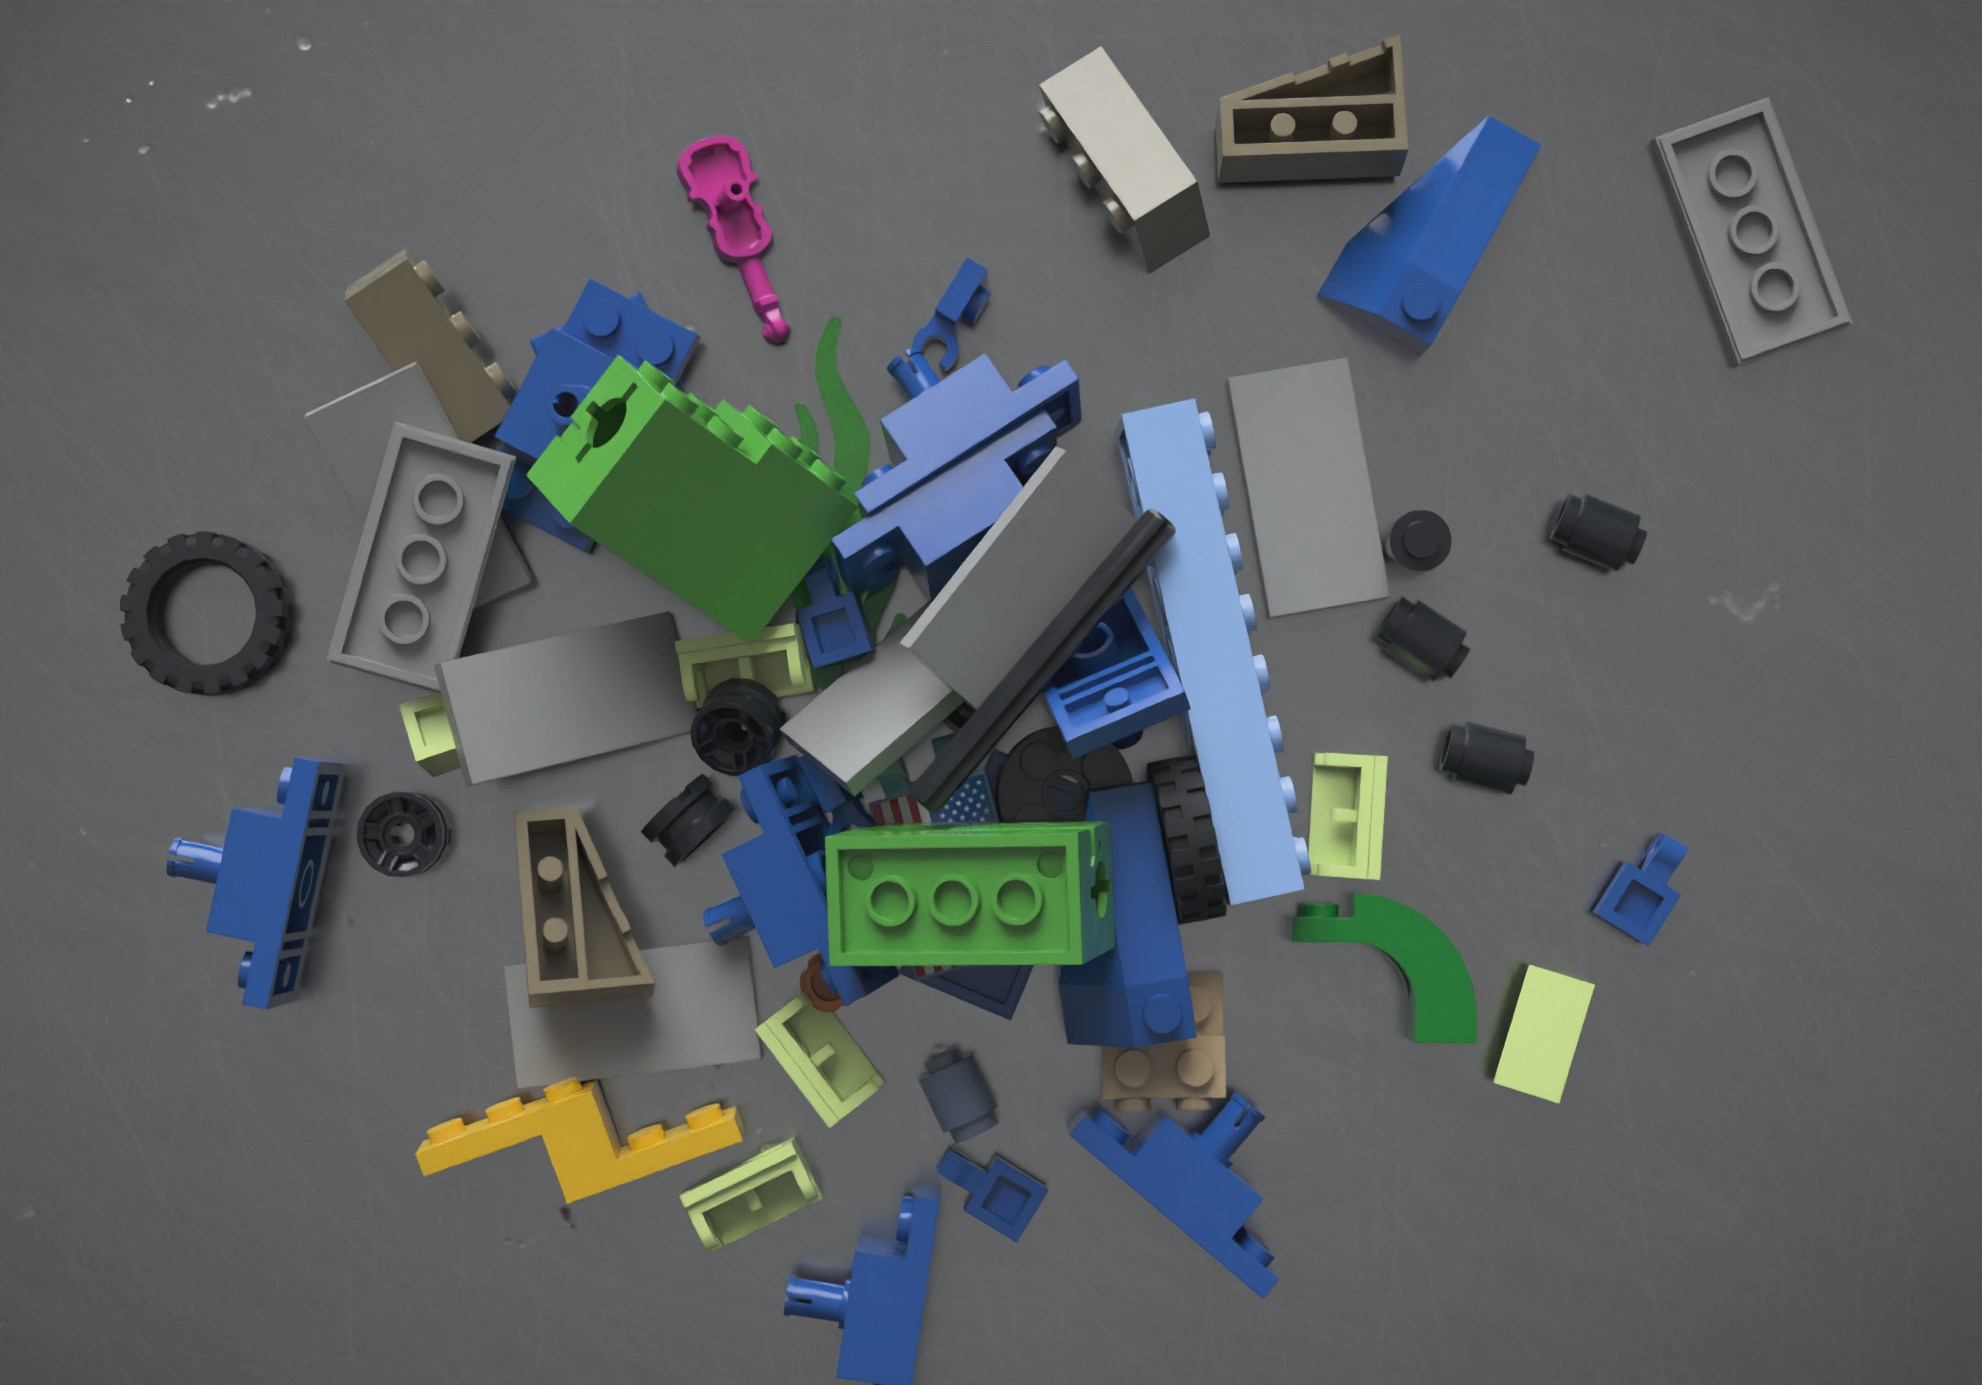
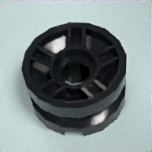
[690,678,786,776]
[641,774,737,868]
[356,791,450,877]

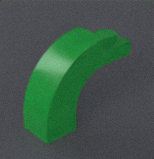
[1286,892,1477,1044]

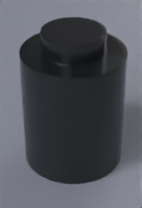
[1381,510,1452,577]

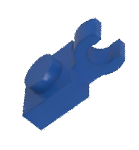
[912,258,992,371]
[796,556,876,669]
[797,755,876,836]
[1593,833,1688,946]
[936,1147,1049,1243]

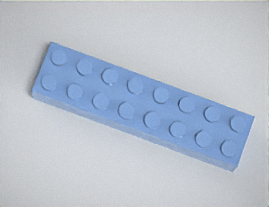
[1115,399,1311,906]

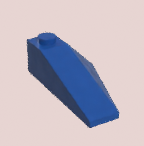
[1317,116,1542,356]
[1057,780,1197,1048]

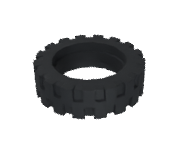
[120,531,292,696]
[1147,754,1227,925]

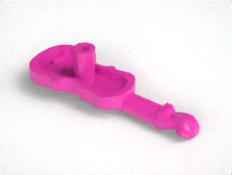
[676,136,791,344]

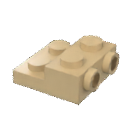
[1100,971,1226,1111]

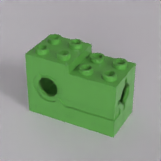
[526,355,858,644]
[825,821,1115,966]

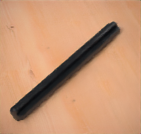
[910,509,1176,814]

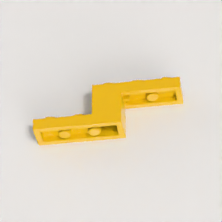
[415,1076,745,1204]

